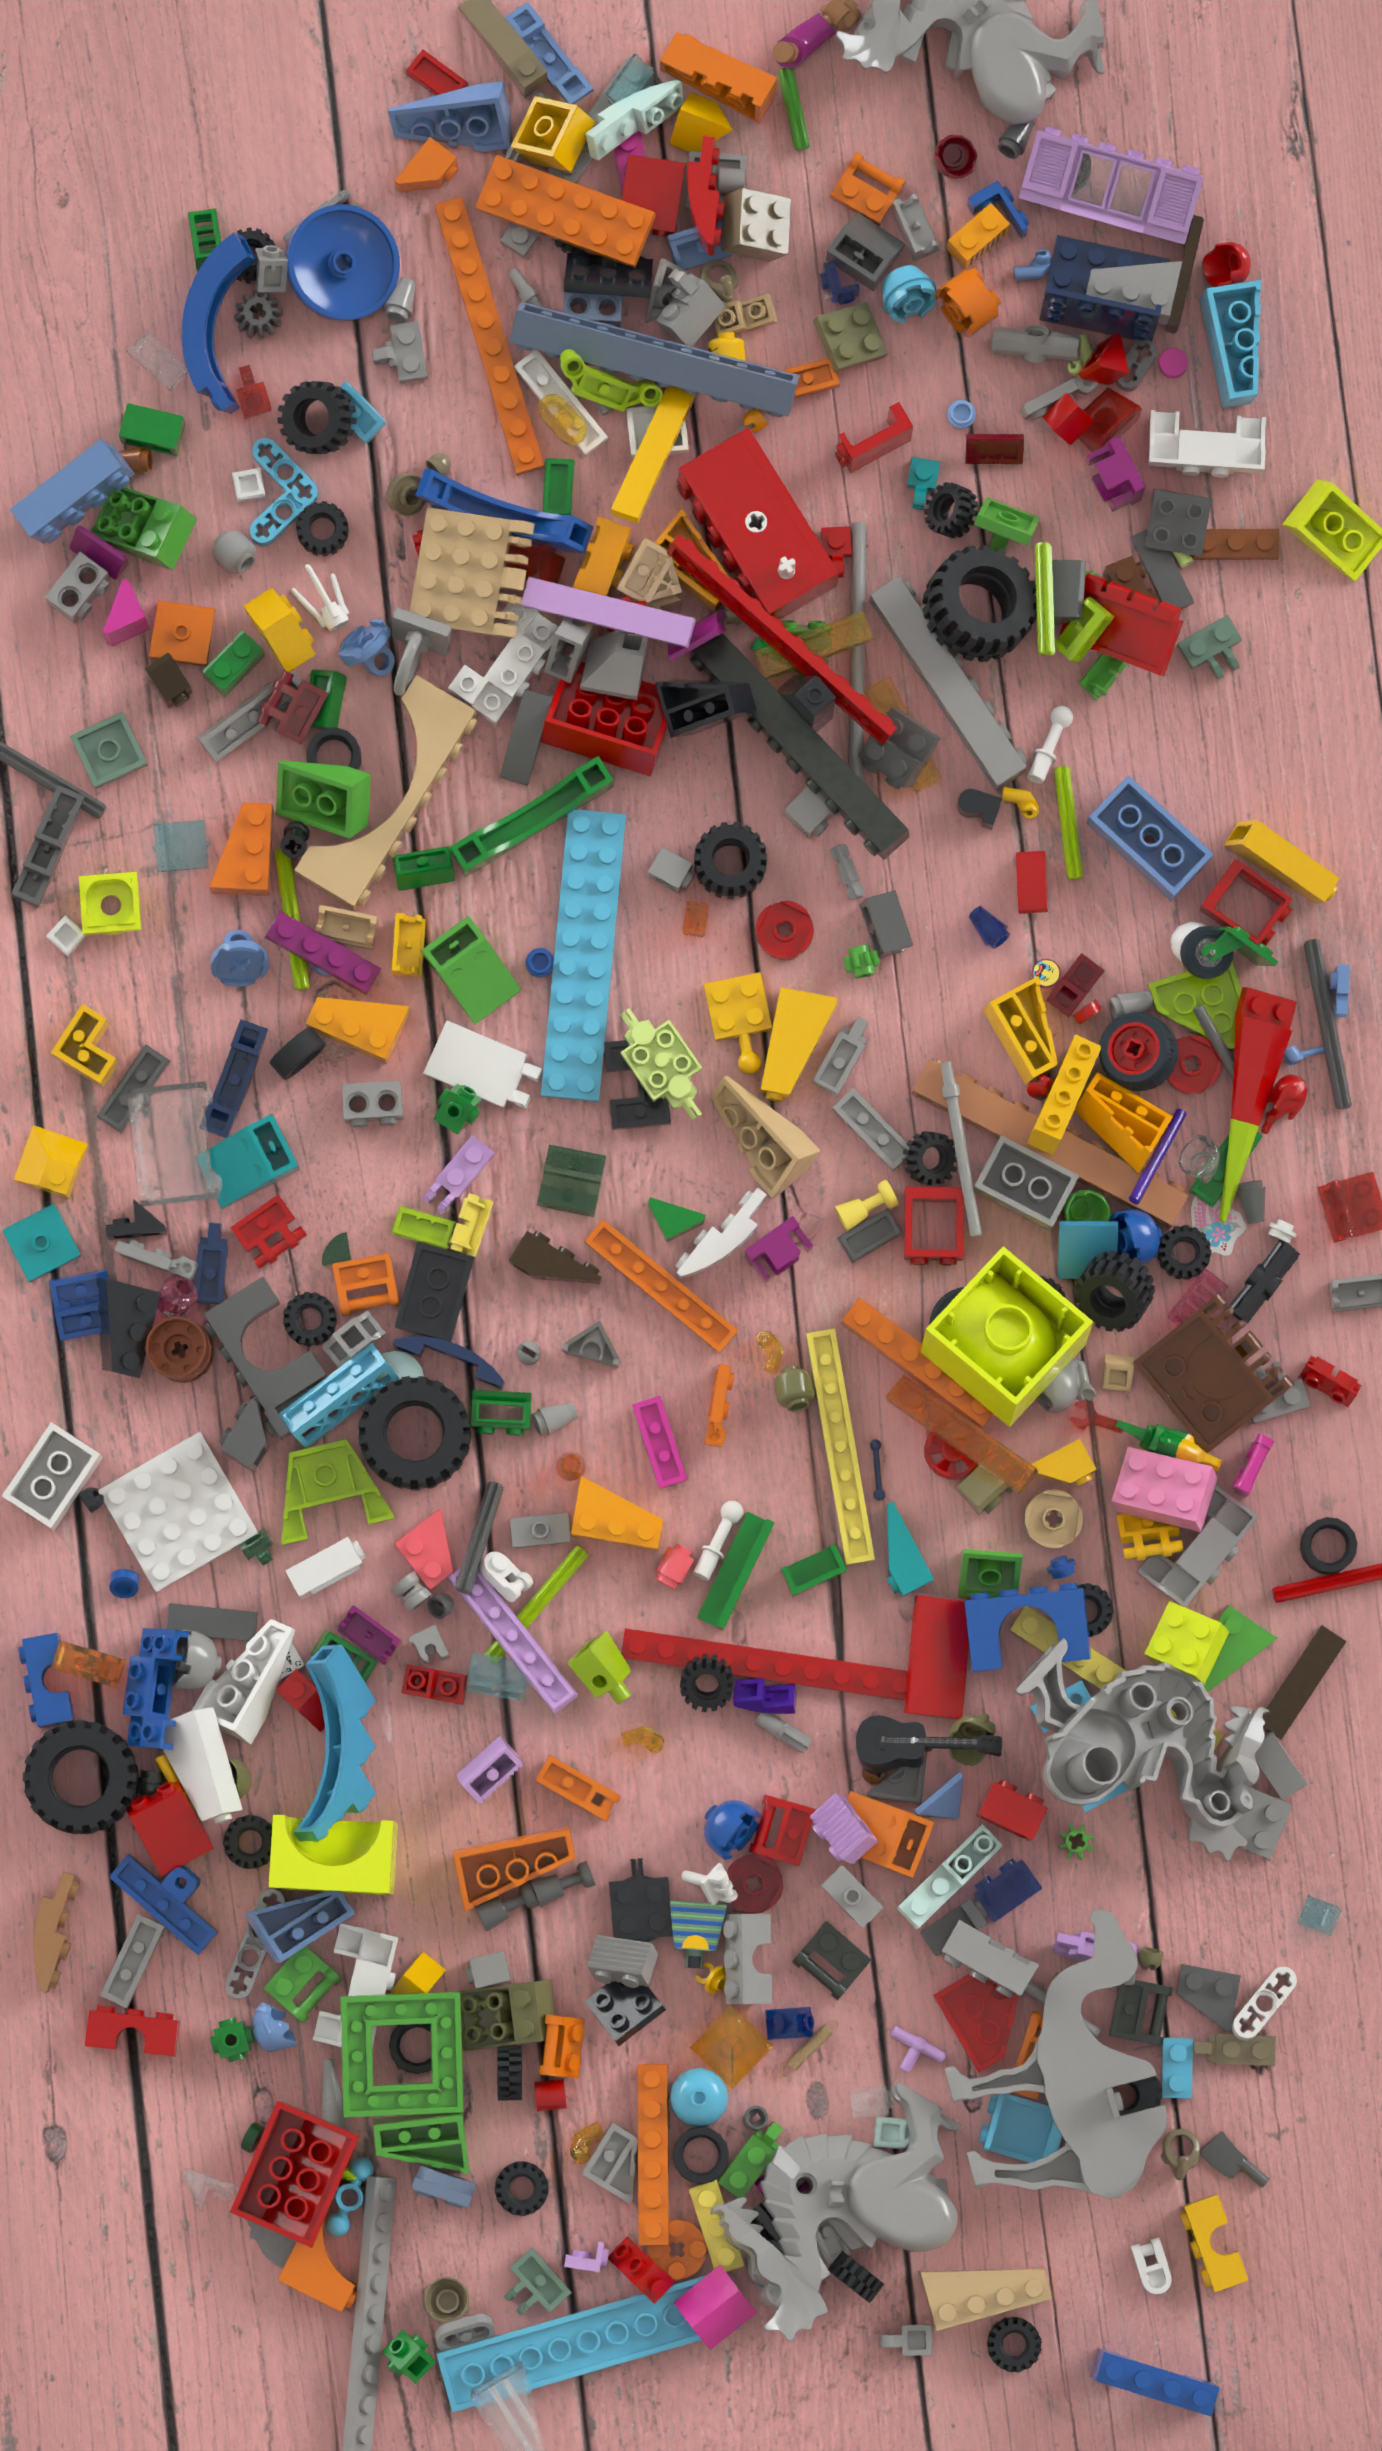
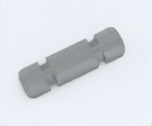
[831,844,865,900]

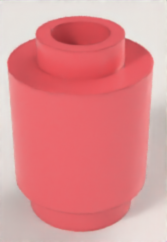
[655,1544,694,1590]

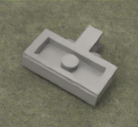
[372,321,428,384]

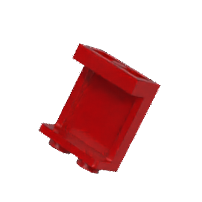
[622,154,687,237]
[835,402,913,473]
[126,1781,214,1876]

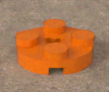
[647,2219,707,2280]

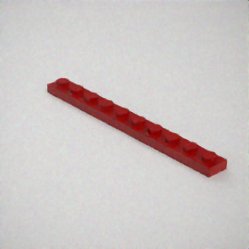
[666,534,897,746]
[621,1628,908,1701]

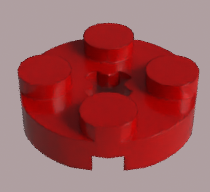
[756,901,814,960]
[1167,1035,1221,1094]

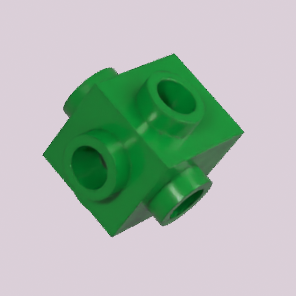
[433,1084,482,1135]
[210,2017,255,2062]
[382,2329,436,2384]

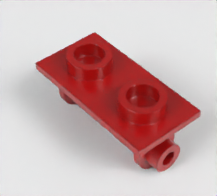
[1298,1356,1362,1407]

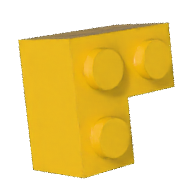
[243,588,316,672]
[51,1004,119,1088]

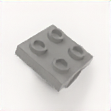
[685,151,746,211]

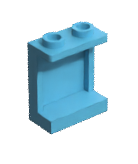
[979,2094,1062,2163]

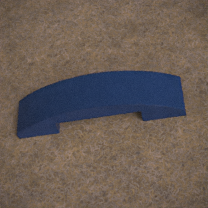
[200,1019,268,1138]
[392,1336,505,1390]

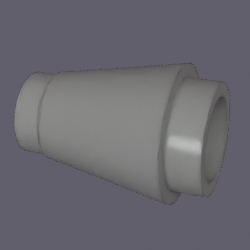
[384,278,416,323]
[1108,990,1153,1020]
[532,1402,578,1436]

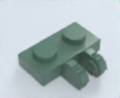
[1177,615,1242,680]
[504,2248,572,2316]

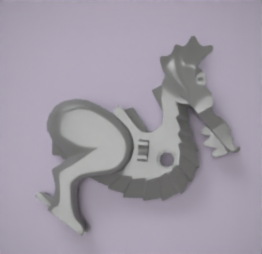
[836,0,1105,125]
[1014,1638,1269,1862]
[710,2082,961,2341]

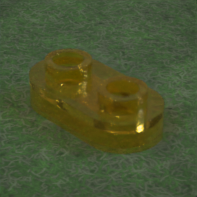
[538,394,587,446]

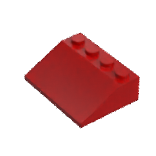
[540,662,668,777]
[230,2101,360,2248]

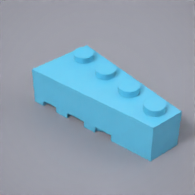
[1199,280,1262,408]

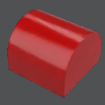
[534,2079,567,2112]

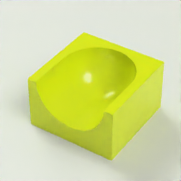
[920,1246,1093,1427]
[269,1815,398,1895]

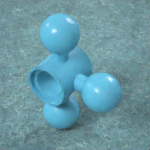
[326,2157,374,2237]

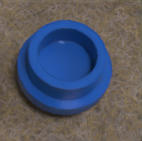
[525,948,554,978]
[1046,1555,1076,1579]

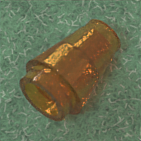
[556,1452,586,1481]

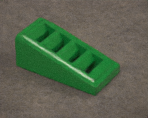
[187,208,221,272]
[310,1630,378,1683]

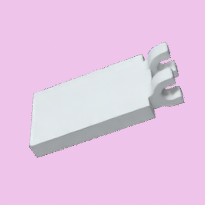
[423,1020,543,1109]

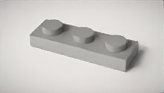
[832,1088,910,1172]
[100,1914,165,2008]

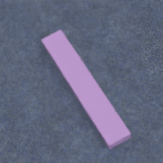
[521,577,696,648]
[448,1568,578,1714]

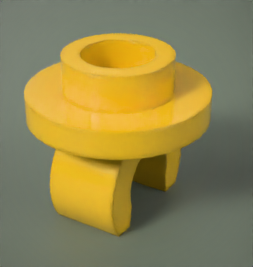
[695,1962,726,1994]

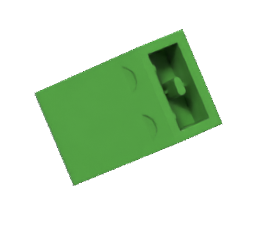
[91,487,197,571]
[422,916,522,1025]

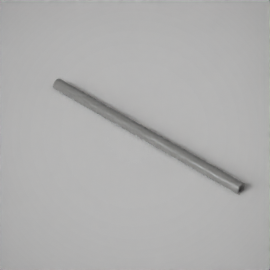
[849,522,866,781]

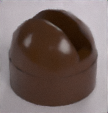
[862,1768,886,1784]

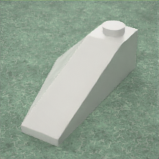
[192,1619,295,1744]

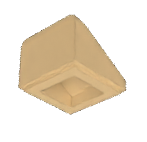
[1101,1354,1134,1392]

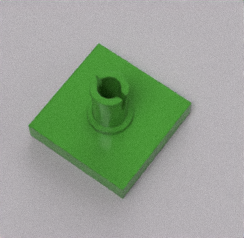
[974,497,1040,551]

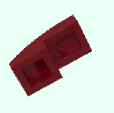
[1046,953,1105,1017]

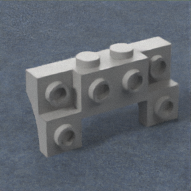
[1137,1485,1259,1607]

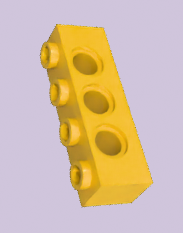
[1027,1034,1101,1155]

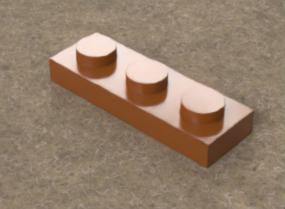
[1192,529,1279,560]

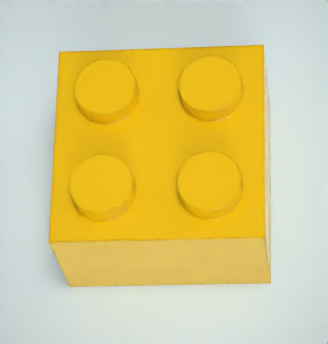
[511,96,595,173]

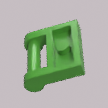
[263,1946,343,2024]

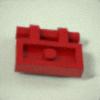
[230,1194,307,1269]

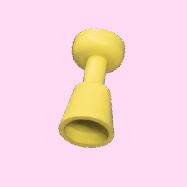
[834,1179,899,1232]

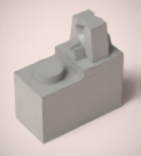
[655,268,726,347]

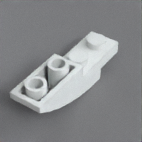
[676,1187,767,1279]

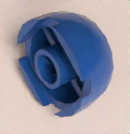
[1109,1209,1162,1265]
[704,1800,761,1860]

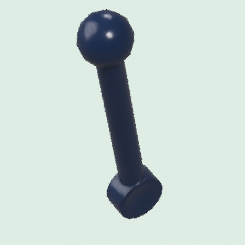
[870,1439,885,1501]

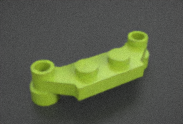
[560,349,663,412]

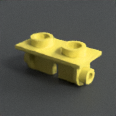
[449,1193,494,1257]

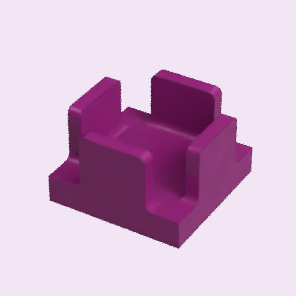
[1086,436,1146,512]
[744,1216,813,1283]

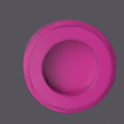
[1159,348,1188,379]

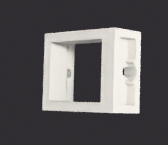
[286,1537,366,1600]

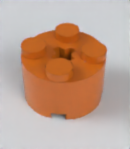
[935,267,1001,337]

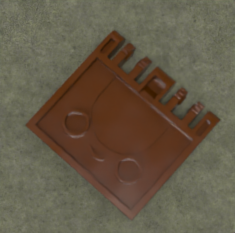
[1133,1293,1294,1453]

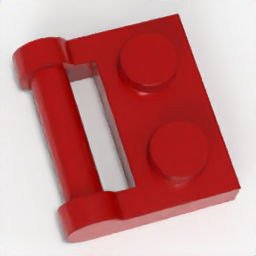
[748,1794,816,1866]

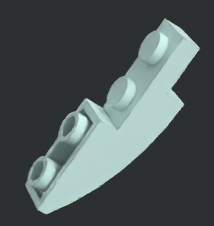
[585,80,685,160]
[896,1824,1003,1930]

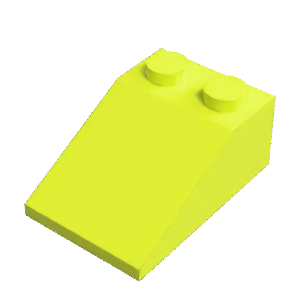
[1282,479,1382,582]

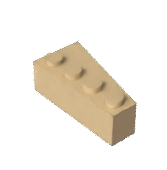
[919,2268,1052,2331]

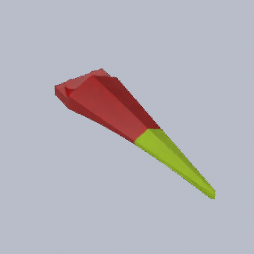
[1219,987,1297,1223]

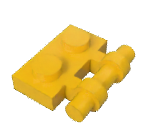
[1116,1514,1183,1561]

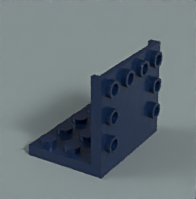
[1039,235,1169,341]

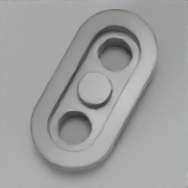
[435,2314,495,2352]

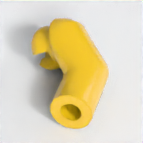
[1002,787,1039,819]

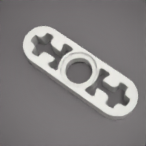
[1232,1967,1297,2041]

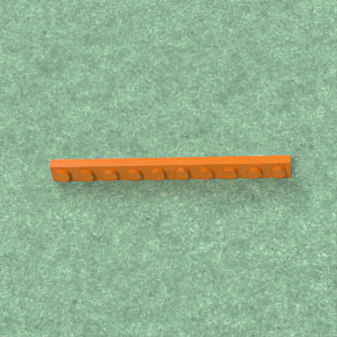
[435,197,544,476]

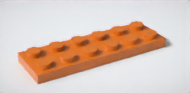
[475,155,656,268]

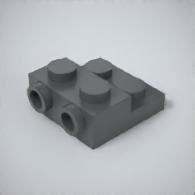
[859,706,941,789]

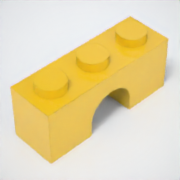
[1180,2194,1249,2292]

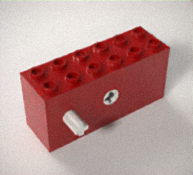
[677,427,839,619]

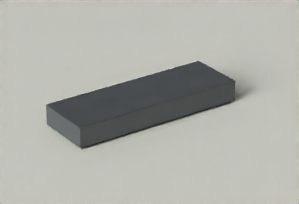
[1130,529,1194,609]
[97,1044,171,1134]
[167,1603,258,1642]

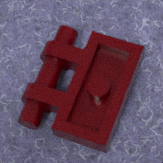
[257,670,328,744]

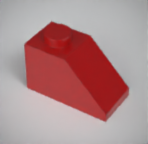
[276,1669,325,1732]

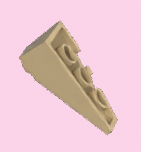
[711,1076,820,1199]

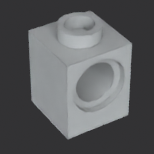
[648,847,695,894]
[465,1951,511,1989]

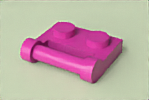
[1233,1434,1274,1498]

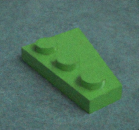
[1203,1605,1278,1693]

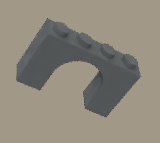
[203,1277,327,1411]

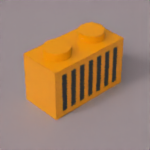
[946,203,1010,270]

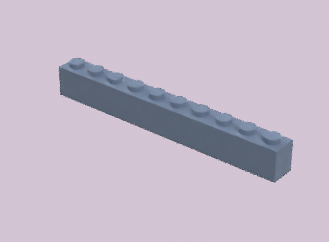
[510,301,800,417]

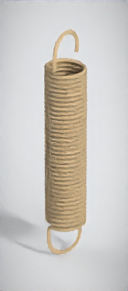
[781,2018,839,2077]

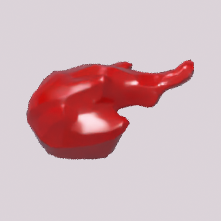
[1261,1074,1308,1134]

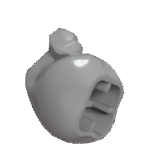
[1036,1358,1097,1413]

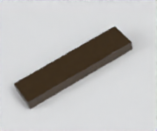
[1165,215,1204,334]
[1262,1625,1347,1740]

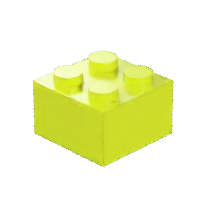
[1144,1601,1229,1685]

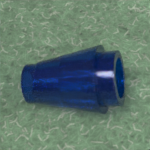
[968,906,1010,949]

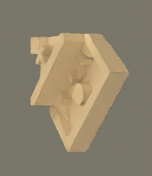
[616,537,682,603]

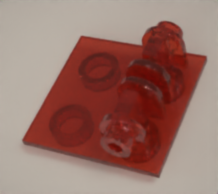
[1317,1172,1382,1243]

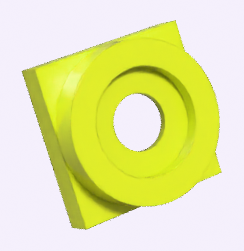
[79,872,142,935]

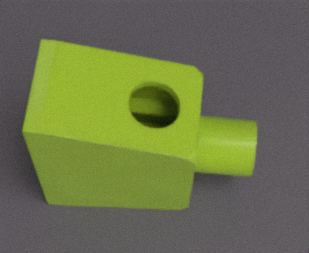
[568,1630,632,1705]

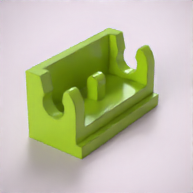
[1055,597,1114,663]

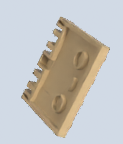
[410,507,534,639]

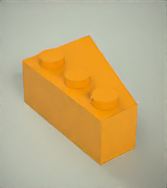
[571,1476,663,1551]

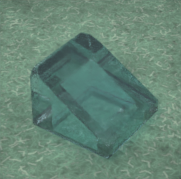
[1298,1895,1341,1936]

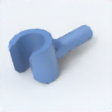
[1284,1045,1325,1065]

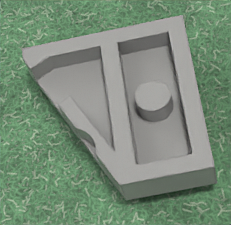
[581,2122,638,2204]

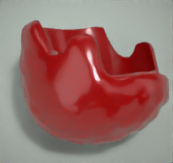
[1202,242,1251,287]

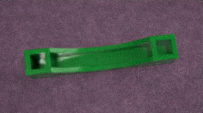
[450,756,614,877]

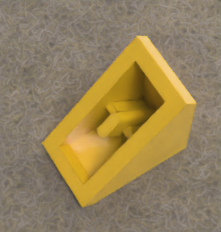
[390,1952,446,1994]

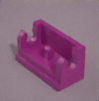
[337,1605,402,1665]

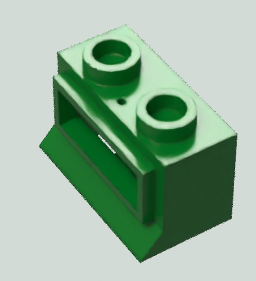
[471,1390,532,1436]

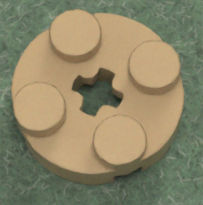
[1024,1489,1083,1549]

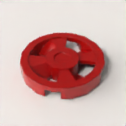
[924,1421,982,1480]

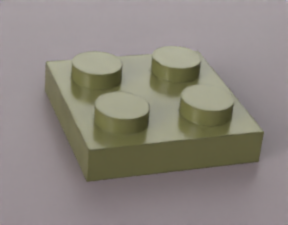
[813,302,888,372]

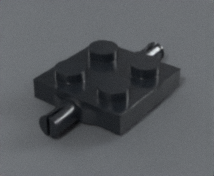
[609,1858,673,1943]

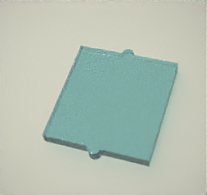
[605,54,663,104]
[153,820,210,872]

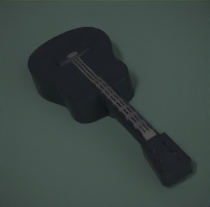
[856,1715,1003,1773]

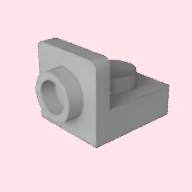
[255,245,288,292]

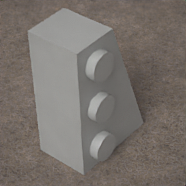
[1086,261,1182,325]
[941,1920,1039,1999]

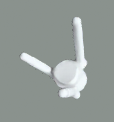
[290,564,350,632]

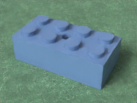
[10,439,135,544]
[1086,775,1214,902]

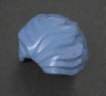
[252,2002,297,2052]

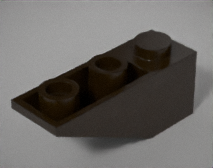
[508,1230,602,1284]

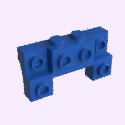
[122,1628,189,1750]

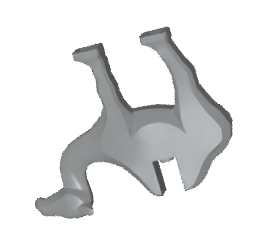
[944,1910,1167,2199]

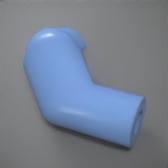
[1014,249,1052,281]

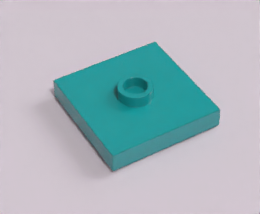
[2,1204,82,1283]

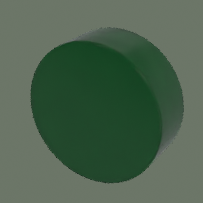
[241,2122,265,2154]

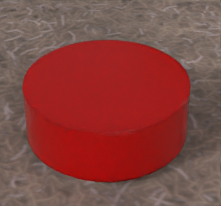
[1072,999,1102,1024]

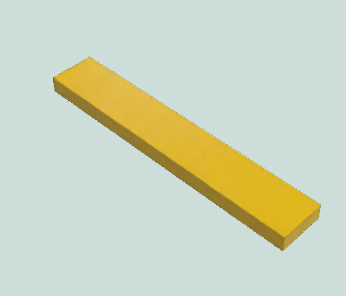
[611,386,696,524]

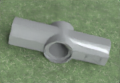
[992,325,1081,363]

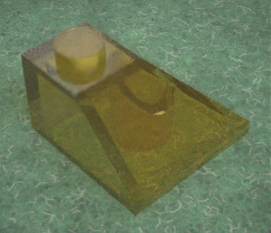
[690,2005,773,2089]

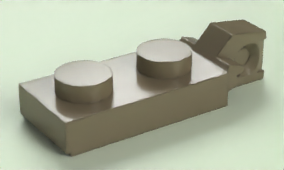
[1193,2034,1276,2066]

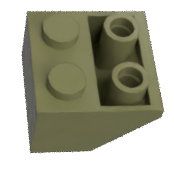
[955,1448,1025,1515]

